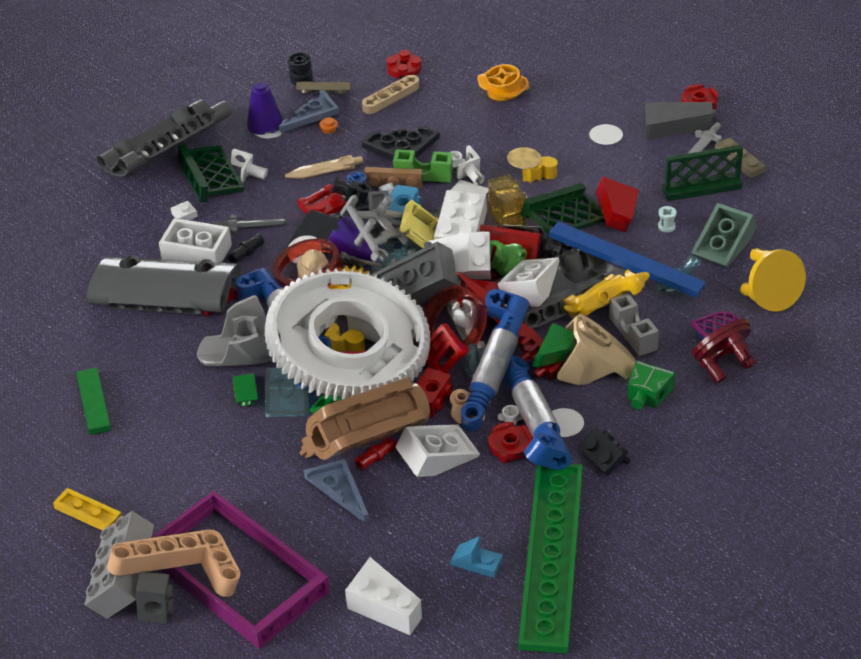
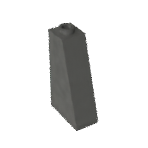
[644,102,716,140]

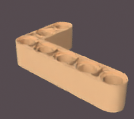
[107,530,241,597]

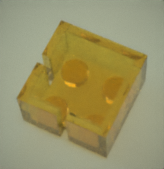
[488,174,527,226]

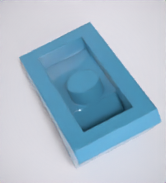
[450,537,503,578]

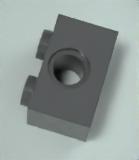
[136,572,175,624]

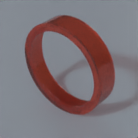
[273,238,343,287]
[423,286,487,358]

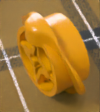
[477,64,529,101]

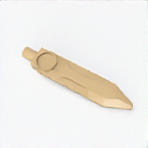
[285,155,363,179]

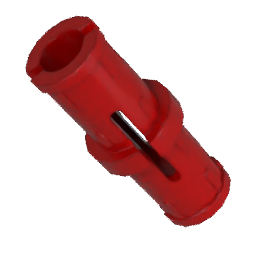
[354,436,397,471]

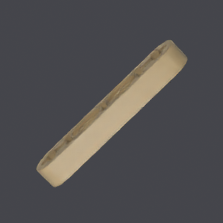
[362,75,419,114]

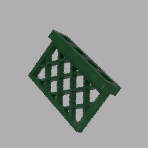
[177,144,245,203]
[662,145,743,201]
[520,183,605,235]

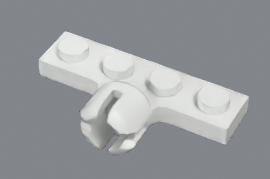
[447,294,486,365]

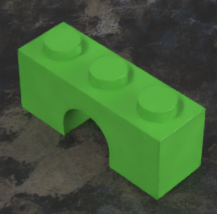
[393,149,453,183]

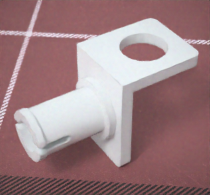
[456,145,485,185]
[231,149,268,183]

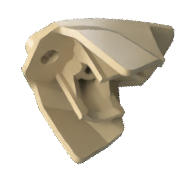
[557,314,636,385]

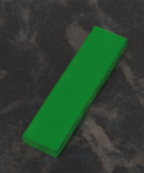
[76,367,111,435]

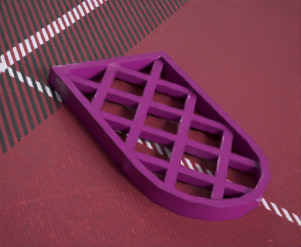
[691,311,740,338]

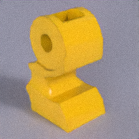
[522,156,558,183]
[324,323,365,353]

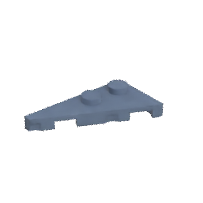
[279,90,339,133]
[303,459,369,522]

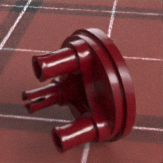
[692,318,757,384]

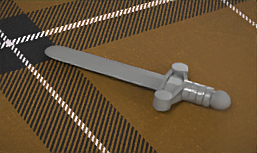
[687,122,722,164]

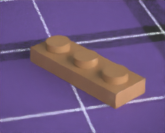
[364,167,423,189]

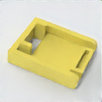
[399,199,438,248]

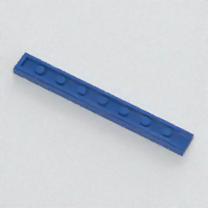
[549,221,706,298]

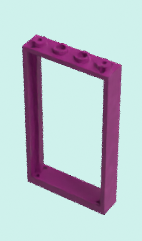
[151,491,330,649]

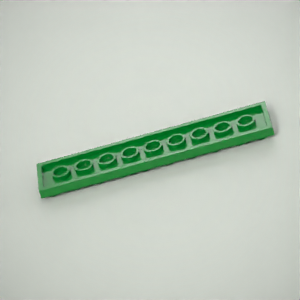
[518,464,583,654]

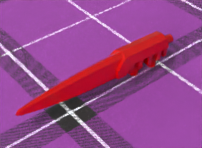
[456,272,565,380]

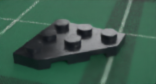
[362,126,440,161]

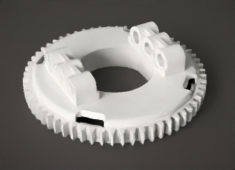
[264,268,430,401]

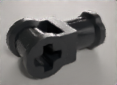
[331,177,372,206]

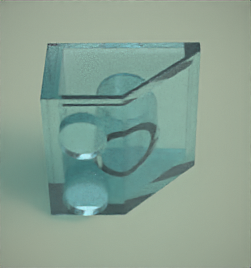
[265,367,311,417]

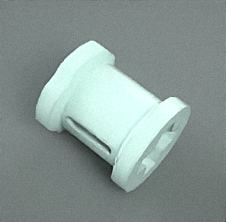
[658,206,677,232]

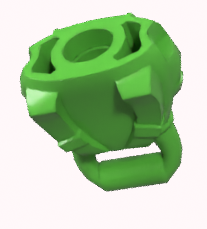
[490,240,527,278]

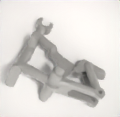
[340,195,419,262]

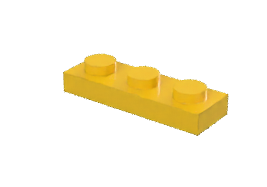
[53,488,122,531]

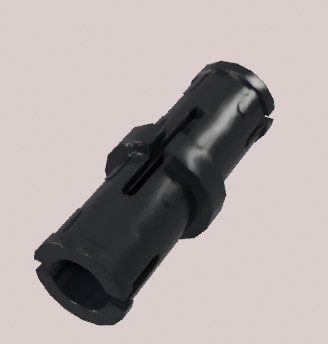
[228,233,264,264]

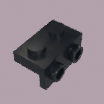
[577,427,631,476]

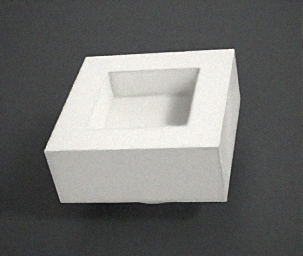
[171,201,198,220]

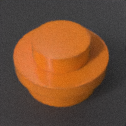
[319,117,338,134]

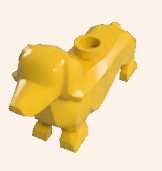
[563,270,650,318]

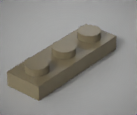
[296,81,352,94]
[715,138,766,178]

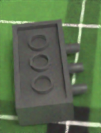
[372,241,459,305]

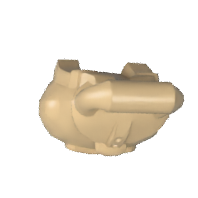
[297,249,329,280]

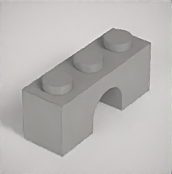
[609,293,659,356]

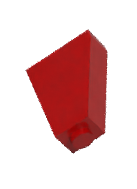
[596,176,639,233]

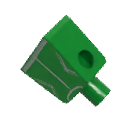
[627,360,675,410]

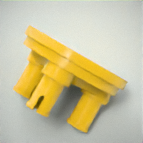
[740,248,806,312]

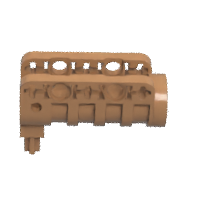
[299,377,430,460]

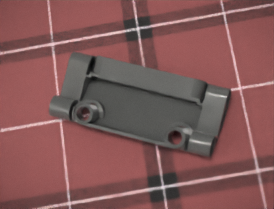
[97,99,231,176]
[473,249,625,330]
[87,255,241,314]

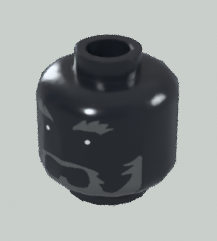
[540,236,572,259]

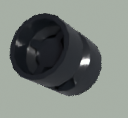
[288,52,313,85]

